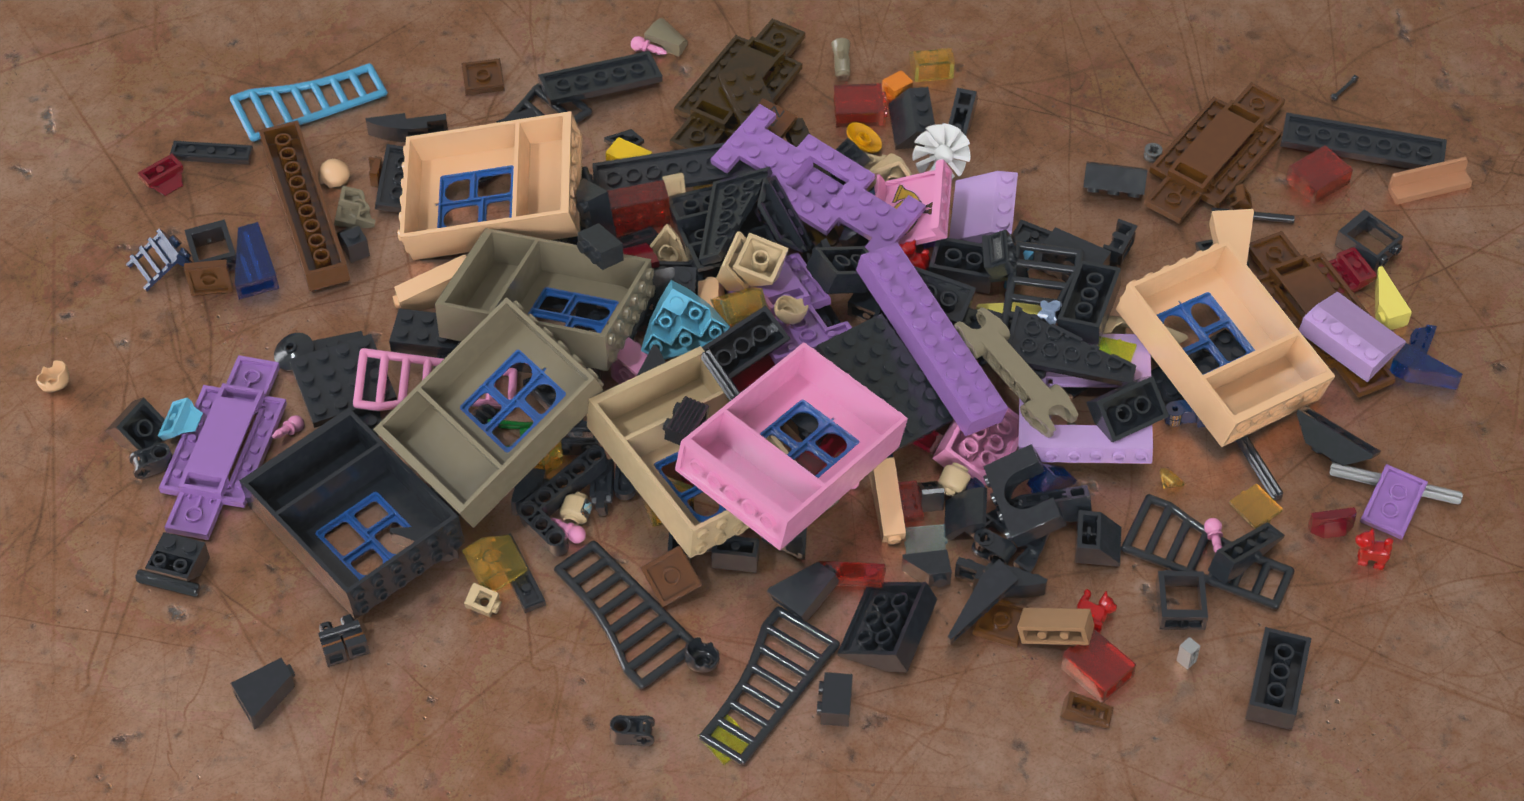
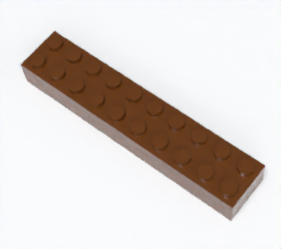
[259,120,350,291]

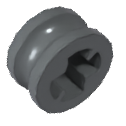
[1144,143,1163,163]

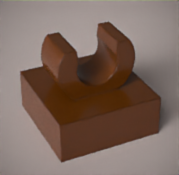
[1229,184,1253,210]

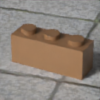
[1017,608,1095,645]

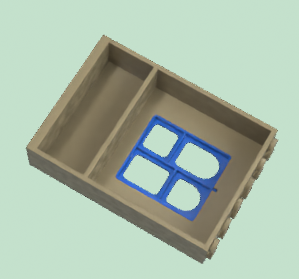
[435,228,655,371]
[373,297,604,528]

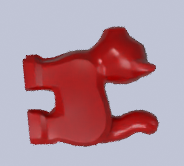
[900,239,931,271]
[1355,528,1393,570]
[1076,589,1117,635]

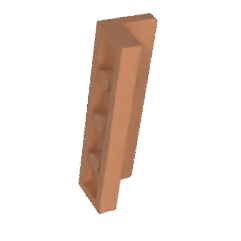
[1388,157,1472,205]

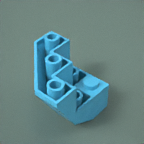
[641,280,730,359]

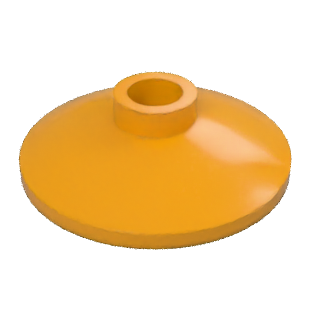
[846,122,882,153]

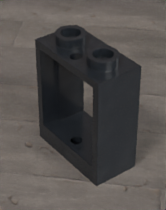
[1335,209,1404,271]
[184,219,239,271]
[1156,570,1208,630]

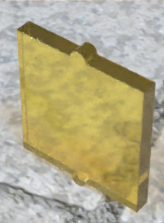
[1229,484,1283,529]

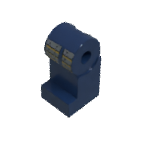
[1164,400,1206,428]

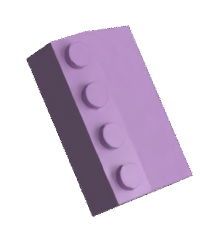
[949,171,1018,243]
[1299,292,1406,382]

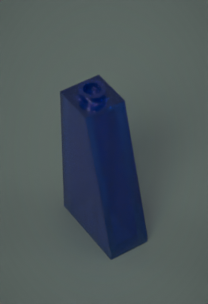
[234,222,279,300]

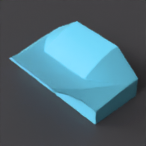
[158,397,203,441]

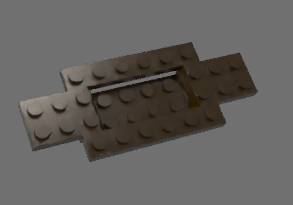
[670,18,805,150]

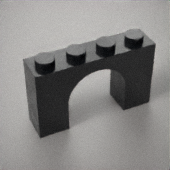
[983,444,1067,548]

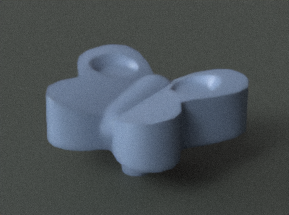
[1037,300,1062,325]

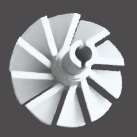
[912,123,970,178]

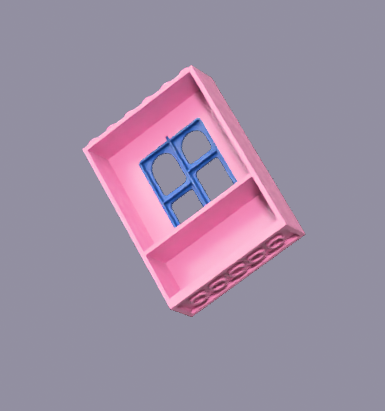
[675,342,908,550]

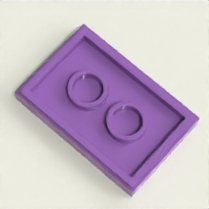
[1360,464,1428,540]

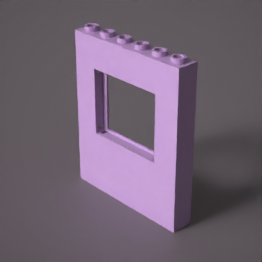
[1019,334,1153,464]

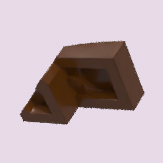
[369,156,383,188]

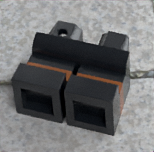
[318,614,370,667]

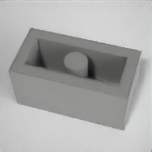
[1177,637,1200,670]

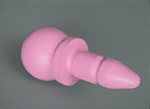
[631,36,667,55]
[272,415,305,439]
[551,518,586,544]
[1204,518,1223,553]

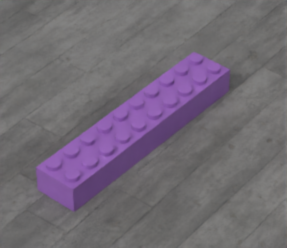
[856,242,1008,437]

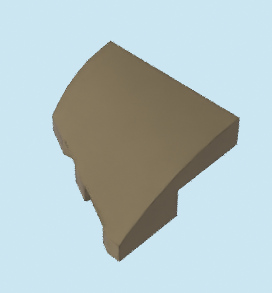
[644,18,688,57]
[334,185,375,228]

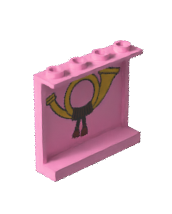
[874,159,952,245]

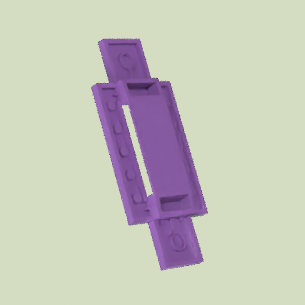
[159,355,287,540]

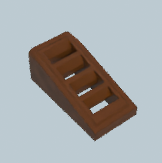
[1060,691,1114,728]

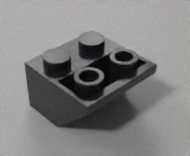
[1074,510,1122,567]
[145,532,210,581]

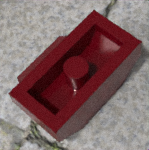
[138,154,184,196]
[1308,507,1357,539]

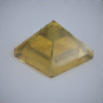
[1159,468,1185,489]

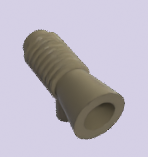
[831,38,851,81]

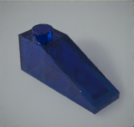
[1390,343,1463,390]

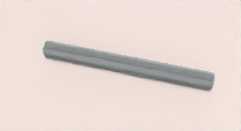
[1329,463,1463,504]

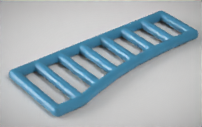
[230,63,388,142]

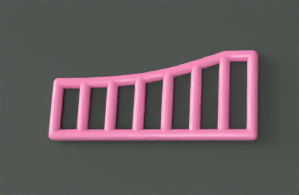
[353,348,518,411]

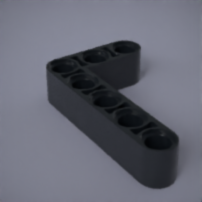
[517,445,609,557]

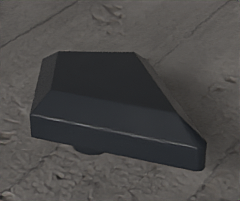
[604,129,644,146]

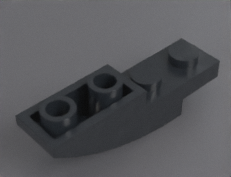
[365,113,448,142]
[955,557,1048,598]

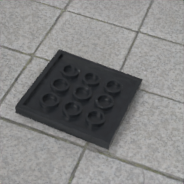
[289,334,397,428]

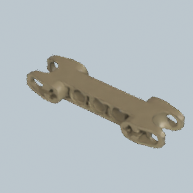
[954,307,1078,438]

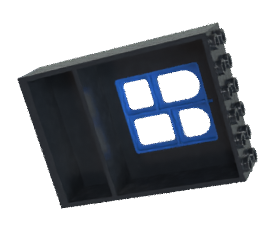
[239,408,465,620]

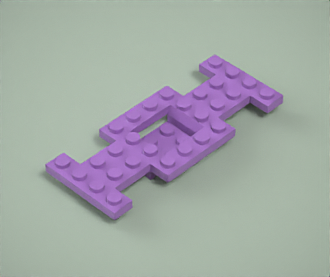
[711,104,926,252]
[724,223,852,364]

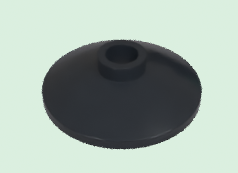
[274,333,315,371]

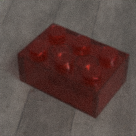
[608,180,670,235]

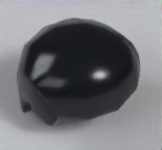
[685,637,720,673]

